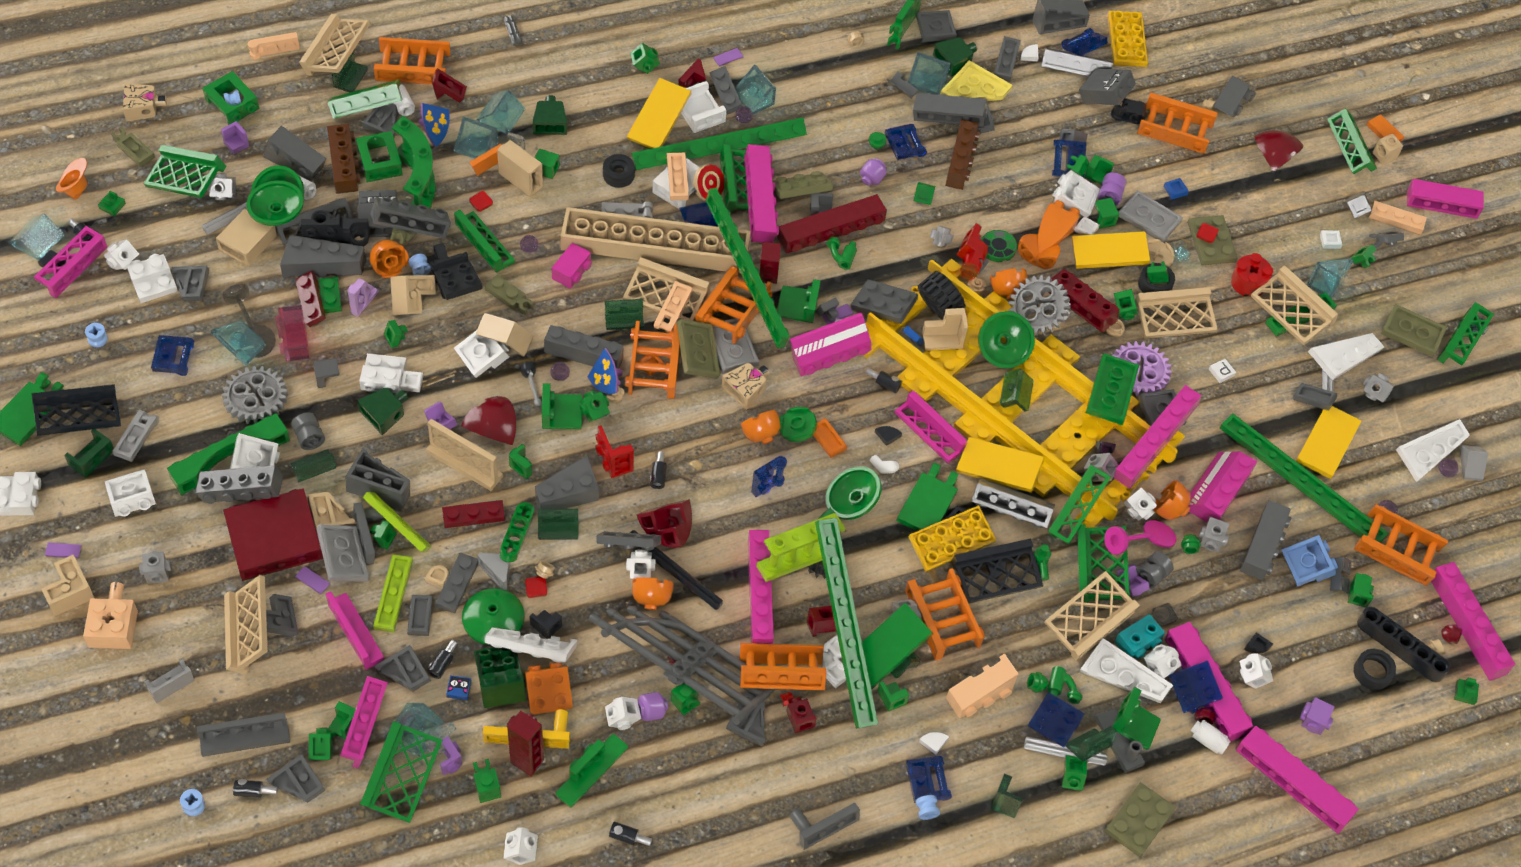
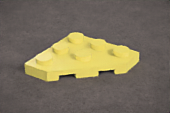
[940,60,1013,101]

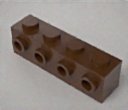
[945,119,980,190]
[327,124,361,194]

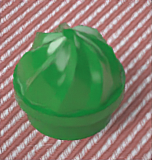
[1181,534,1201,554]
[1027,672,1048,693]

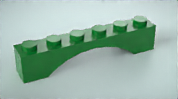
[167,413,290,496]

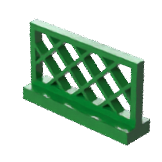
[720,144,748,213]
[143,145,227,198]
[1078,524,1130,603]
[360,721,443,823]

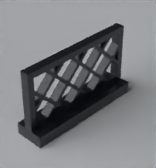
[31,384,121,436]
[951,538,1044,604]

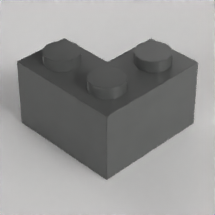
[1213,75,1256,117]

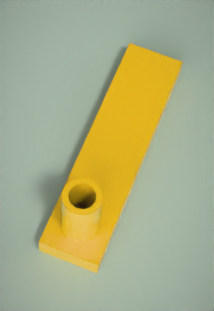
[483,709,570,749]

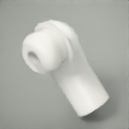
[869,455,899,474]

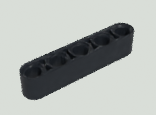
[1357,607,1450,682]

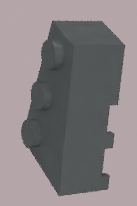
[1033,0,1090,35]
[263,125,326,181]
[345,448,410,510]
[535,455,599,515]

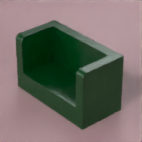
[64,429,114,478]

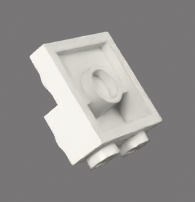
[1052,170,1100,217]
[127,254,178,303]
[454,330,509,378]
[360,353,407,394]
[230,433,280,469]
[104,469,156,517]
[0,472,41,516]

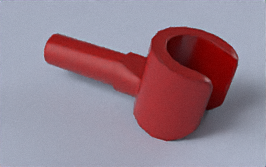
[780,691,794,707]

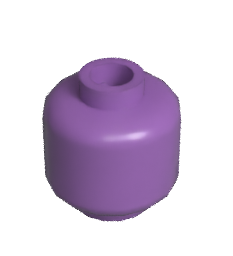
[860,158,887,186]
[638,692,668,722]

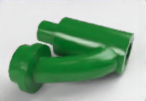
[826,237,857,270]
[1047,666,1083,704]

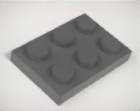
[851,279,918,324]

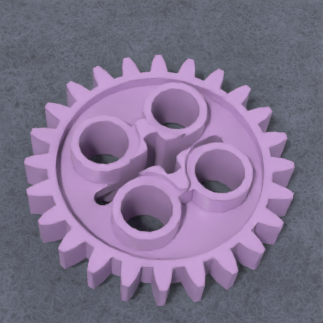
[1112,341,1172,397]

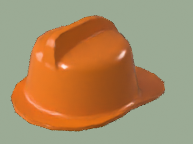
[56,158,88,199]

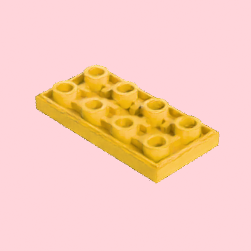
[1108,11,1148,67]
[627,78,692,149]
[1072,231,1150,269]
[1296,406,1361,479]
[956,437,1044,493]
[908,505,997,572]

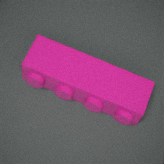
[1407,179,1484,219]

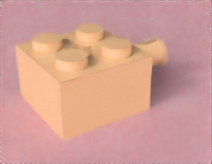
[83,582,138,649]

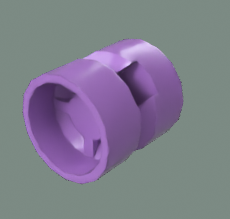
[1098,173,1127,206]

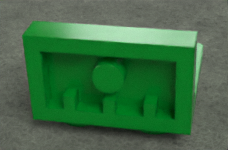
[777,279,821,323]
[542,383,582,429]
[1111,686,1161,750]

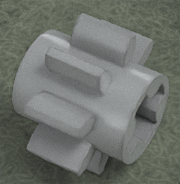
[930,225,954,247]

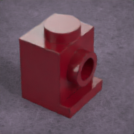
[806,606,836,637]
[786,697,817,734]

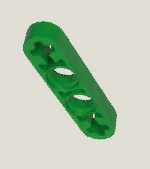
[499,502,534,563]

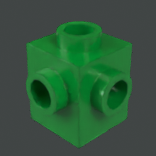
[630,43,660,74]
[579,390,610,422]

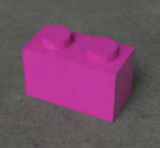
[551,243,592,289]

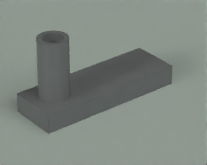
[353,502,385,565]
[1095,709,1145,773]
[790,803,860,850]

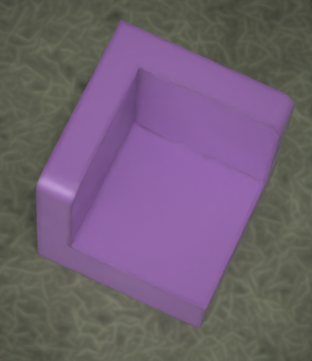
[221,121,249,155]

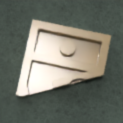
[308,492,355,532]

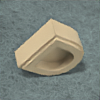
[425,565,449,589]

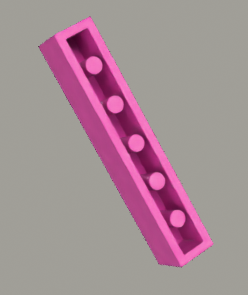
[744,144,779,243]
[1114,385,1201,489]
[748,530,774,644]
[1431,562,1516,681]
[1165,622,1253,742]
[1236,726,1359,834]

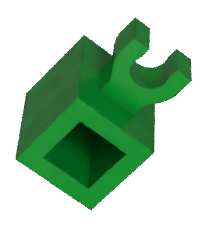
[473,759,501,803]

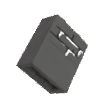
[1079,69,1136,105]
[358,190,398,238]

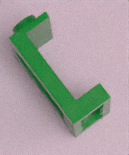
[202,71,260,125]
[356,131,403,183]

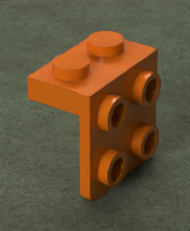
[524,662,573,715]

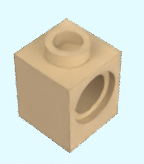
[1373,134,1403,165]

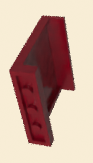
[223,488,323,581]

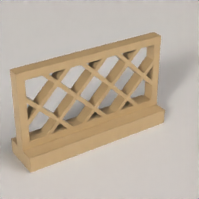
[299,14,370,76]
[623,257,710,321]
[1251,265,1338,345]
[1135,287,1218,339]
[426,419,503,491]
[1044,571,1140,661]
[224,575,268,674]

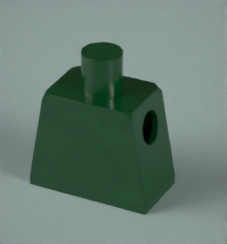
[933,37,977,77]
[532,95,567,135]
[358,388,408,435]

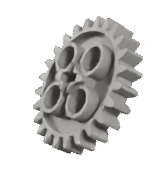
[1008,275,1070,336]
[222,366,288,424]

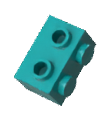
[1114,614,1165,659]

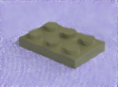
[772,171,833,199]
[1187,215,1238,266]
[1381,304,1447,357]
[677,319,720,379]
[1105,782,1176,858]

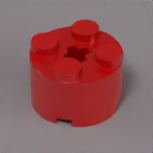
[1231,253,1273,297]

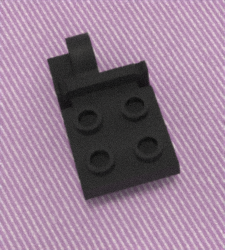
[301,210,370,246]
[427,243,483,300]

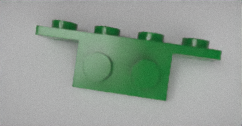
[556,734,628,808]

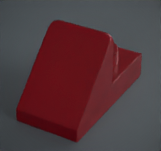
[678,58,706,88]
[432,68,467,103]

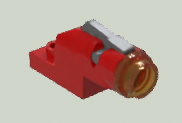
[957,223,989,280]

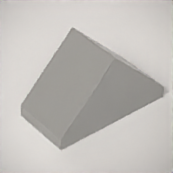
[1460,445,1488,481]
[477,553,510,590]

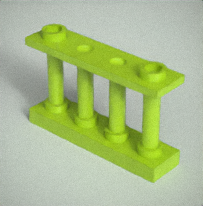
[756,513,846,582]

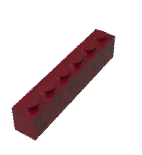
[777,194,887,254]

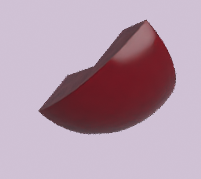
[1254,130,1304,171]
[461,396,516,445]
[636,499,692,548]

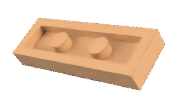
[667,153,689,201]
[1369,201,1427,235]

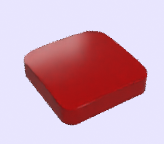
[469,191,493,212]
[1196,223,1219,243]
[525,577,547,598]

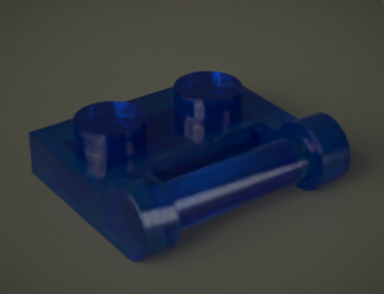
[1061,28,1108,56]
[885,124,927,160]
[1052,140,1086,178]
[151,335,195,376]
[751,456,787,497]
[906,756,952,803]

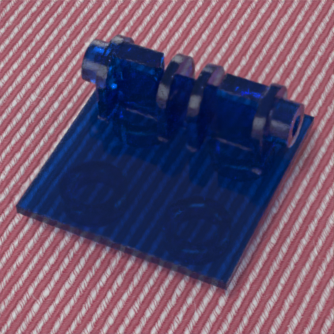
[679,202,718,227]
[1169,660,1223,714]
[1027,692,1085,748]

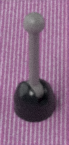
[519,362,542,406]

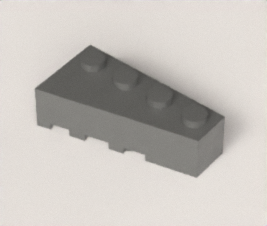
[280,235,366,278]

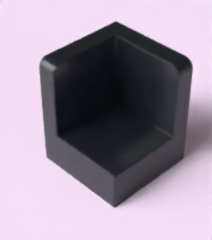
[529,610,562,639]

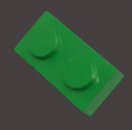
[318,276,342,313]

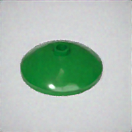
[251,165,304,199]
[246,181,304,226]
[978,311,1035,368]
[826,466,882,520]
[462,588,525,645]

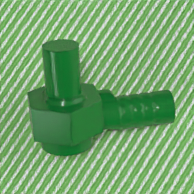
[1034,544,1052,581]

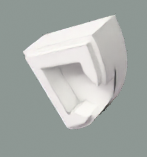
[1021,44,1038,61]
[919,732,949,755]

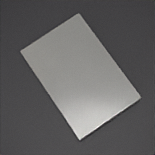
[1119,190,1183,243]
[711,318,759,374]
[316,524,369,582]

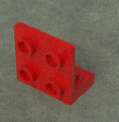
[595,425,634,478]

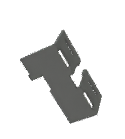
[887,71,918,99]
[1330,557,1351,594]

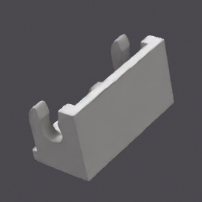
[144,659,195,703]

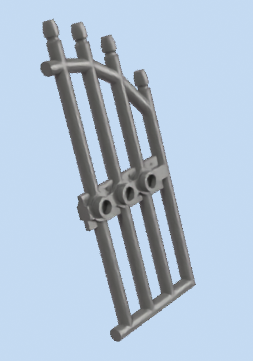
[589,606,776,725]

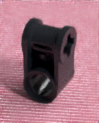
[1111,98,1146,124]

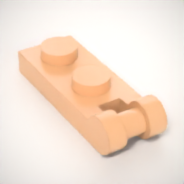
[248,32,300,60]
[654,281,693,333]

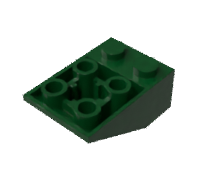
[474,647,526,708]

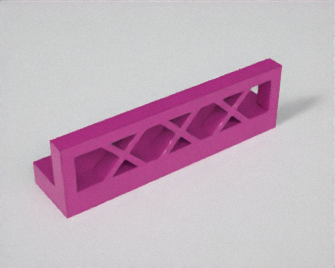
[34,226,108,298]
[895,390,967,464]
[325,591,385,670]
[340,676,388,769]

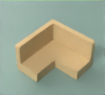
[391,275,436,315]
[922,308,968,350]
[476,313,533,356]
[41,555,94,616]

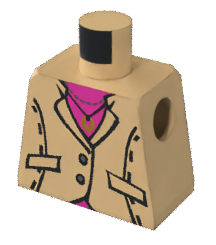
[123,83,167,121]
[722,363,770,410]

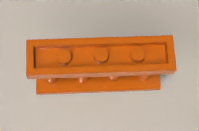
[374,37,451,85]
[1137,92,1218,154]
[695,266,772,344]
[625,321,680,399]
[1354,504,1448,586]
[905,568,985,660]
[739,643,826,690]

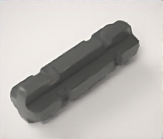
[504,15,521,45]

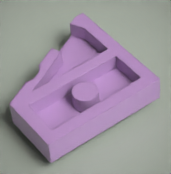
[348,278,379,317]

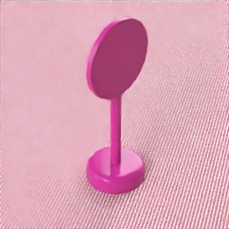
[1105,520,1177,555]

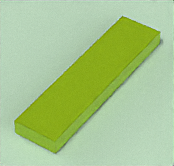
[363,492,431,552]
[373,554,413,633]

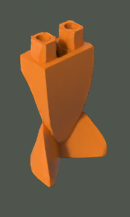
[1018,200,1080,269]

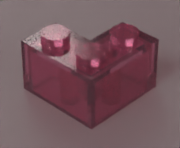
[275,305,310,362]

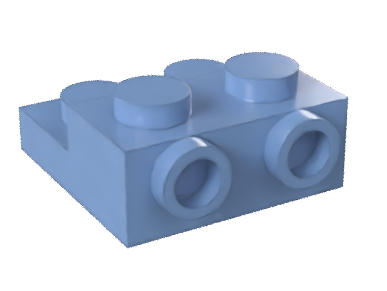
[1282,535,1338,586]

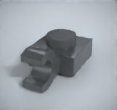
[1369,231,1404,248]

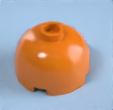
[369,239,409,278]
[990,268,1028,300]
[740,410,780,445]
[1153,480,1191,520]
[632,577,674,610]

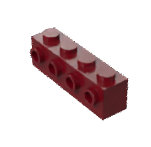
[1048,269,1120,333]
[507,710,544,777]

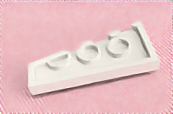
[1308,333,1384,380]
[1396,419,1470,482]
[485,628,578,663]
[1079,638,1173,703]

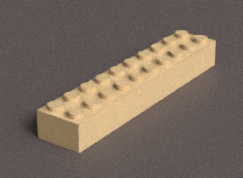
[561,207,751,273]

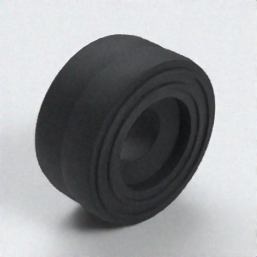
[603,154,635,188]

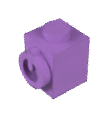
[1300,697,1335,735]

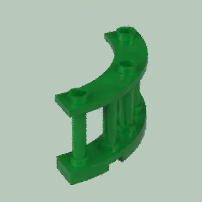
[392,116,436,208]

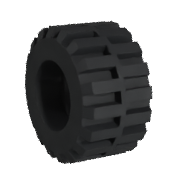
[918,271,966,320]

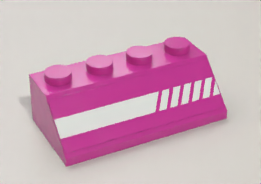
[790,313,872,377]
[1189,451,1257,523]

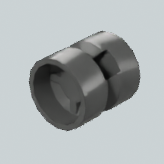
[291,412,325,450]
[1136,551,1174,589]

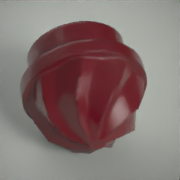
[1441,624,1463,644]

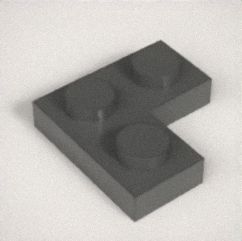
[255,594,299,637]

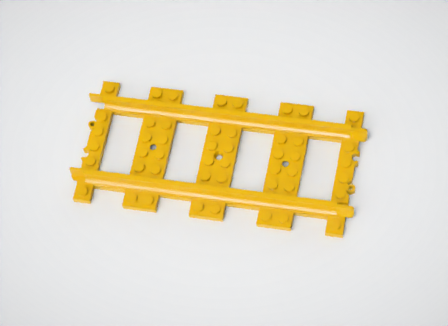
[863,259,1185,528]

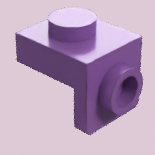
[424,401,457,430]
[1116,564,1149,597]
[440,736,462,775]

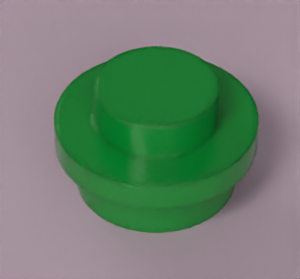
[869,132,887,149]

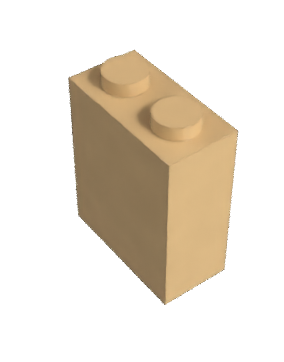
[497,140,543,197]
[216,208,277,266]

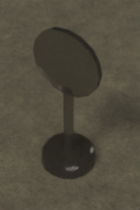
[222,284,276,358]

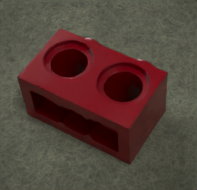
[759,242,781,284]

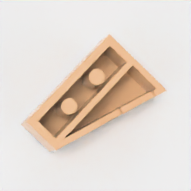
[946,654,1018,719]

